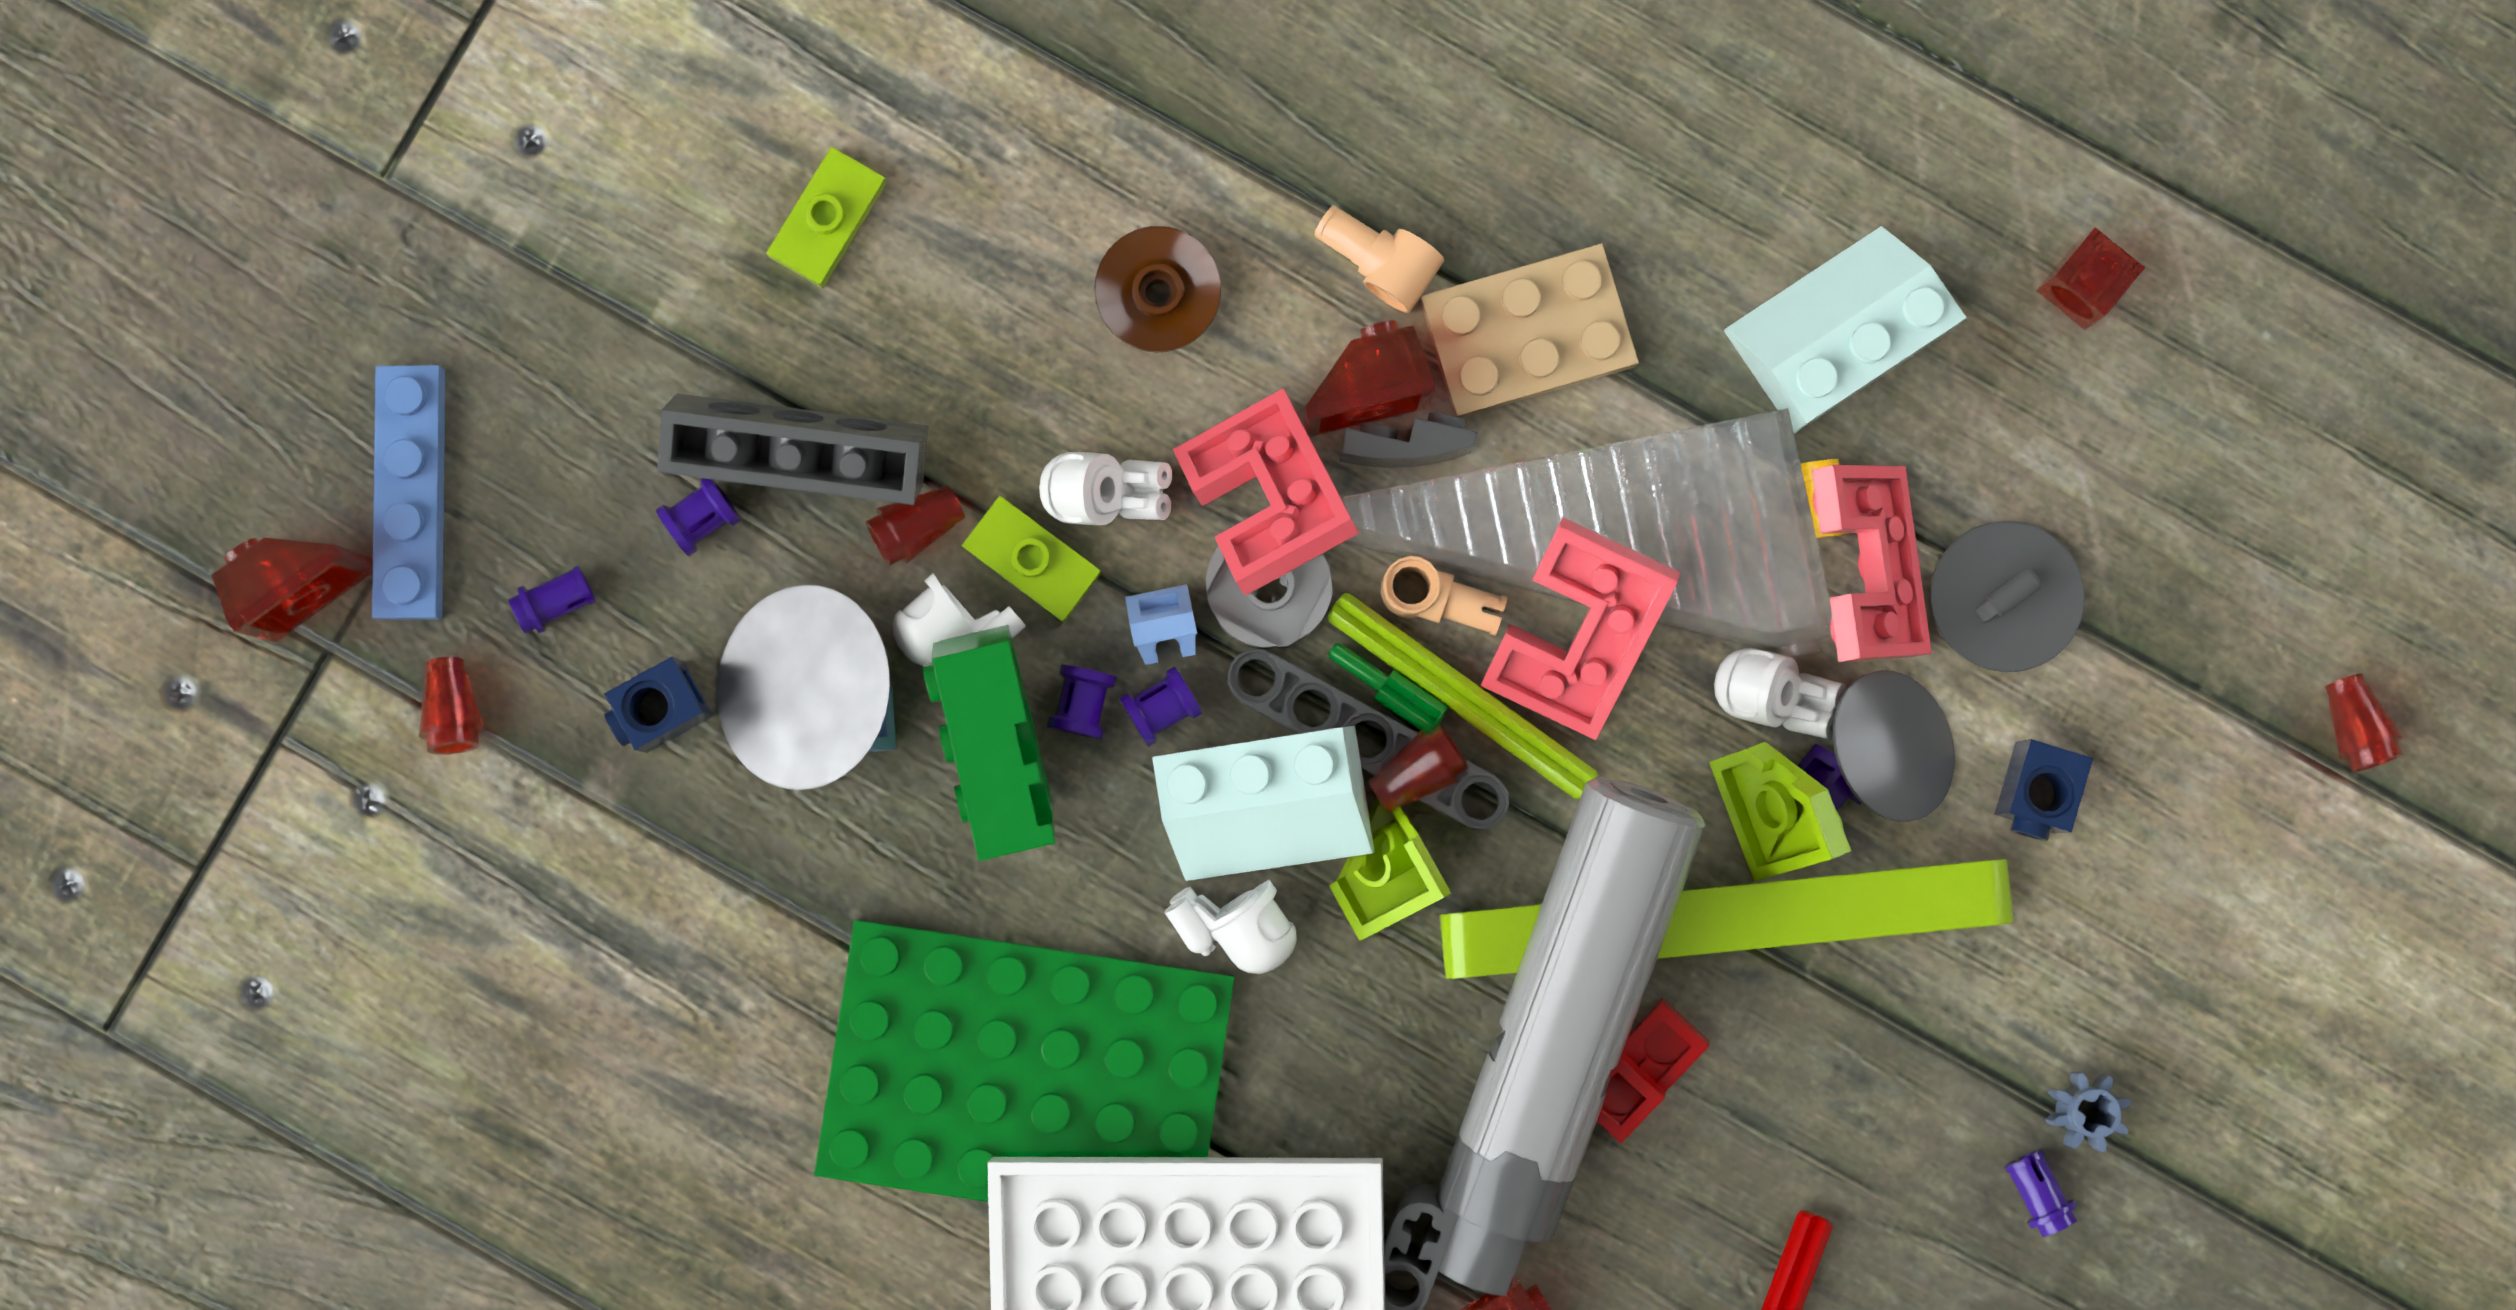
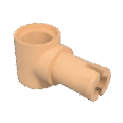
[1314,205,1445,313]
[1380,556,1508,636]

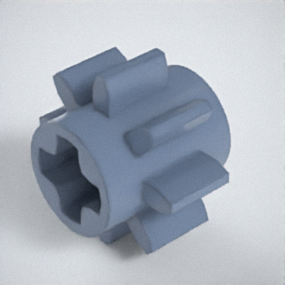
[2045,1071,2131,1152]

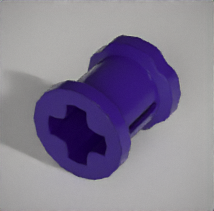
[656,478,742,557]
[1047,664,1116,739]
[1119,666,1202,747]

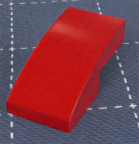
[1597,998,1710,1143]

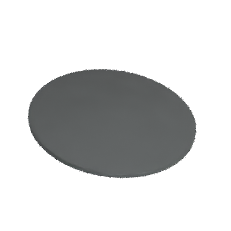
[1930,521,2085,672]
[1833,670,1955,822]

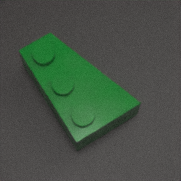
[923,625,1055,862]

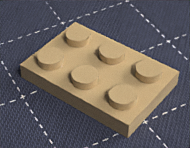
[1420,243,1639,418]

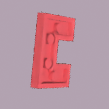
[1173,388,1359,596]
[1812,465,1932,662]
[1480,517,1680,740]

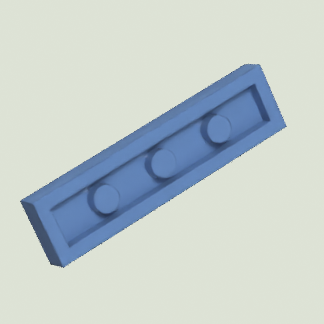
[372,365,445,620]

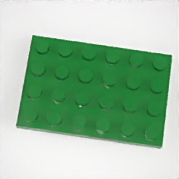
[814,920,1235,1202]

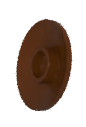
[1094,226,1221,353]

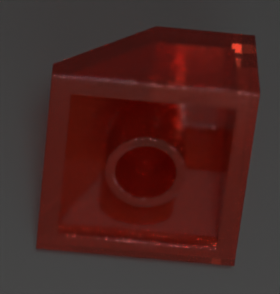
[1303,320,1436,437]
[211,538,373,643]

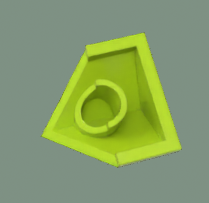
[1329,782,1451,941]

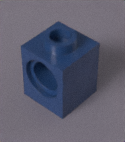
[604,656,713,753]
[1994,739,2093,841]

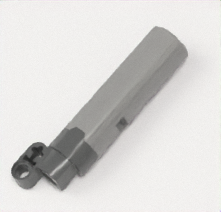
[1384,777,1706,1310]

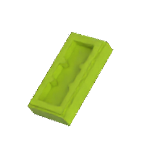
[766,146,888,289]
[961,495,1102,623]

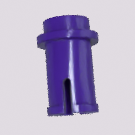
[508,565,596,634]
[2004,1149,2077,1237]

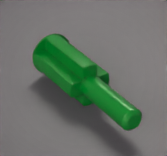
[1328,643,1448,737]

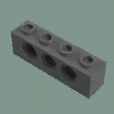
[657,393,929,505]

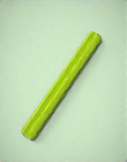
[1327,593,1598,800]

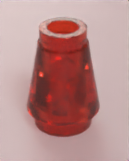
[865,485,965,566]
[419,657,484,755]
[2325,673,2403,773]
[1369,725,1469,812]

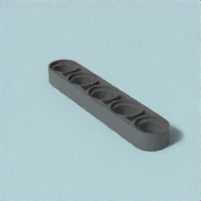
[1228,649,1509,830]

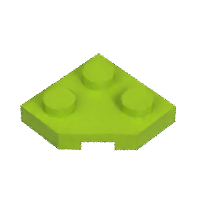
[1709,742,1851,882]

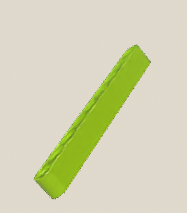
[1439,859,2014,979]

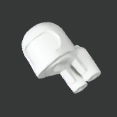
[1039,452,1172,525]
[892,573,1026,666]
[1714,648,1847,739]
[1164,880,1297,974]

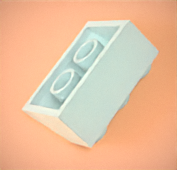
[1724,226,1966,434]
[1152,726,1375,881]

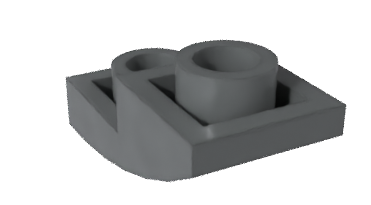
[1339,412,1478,468]

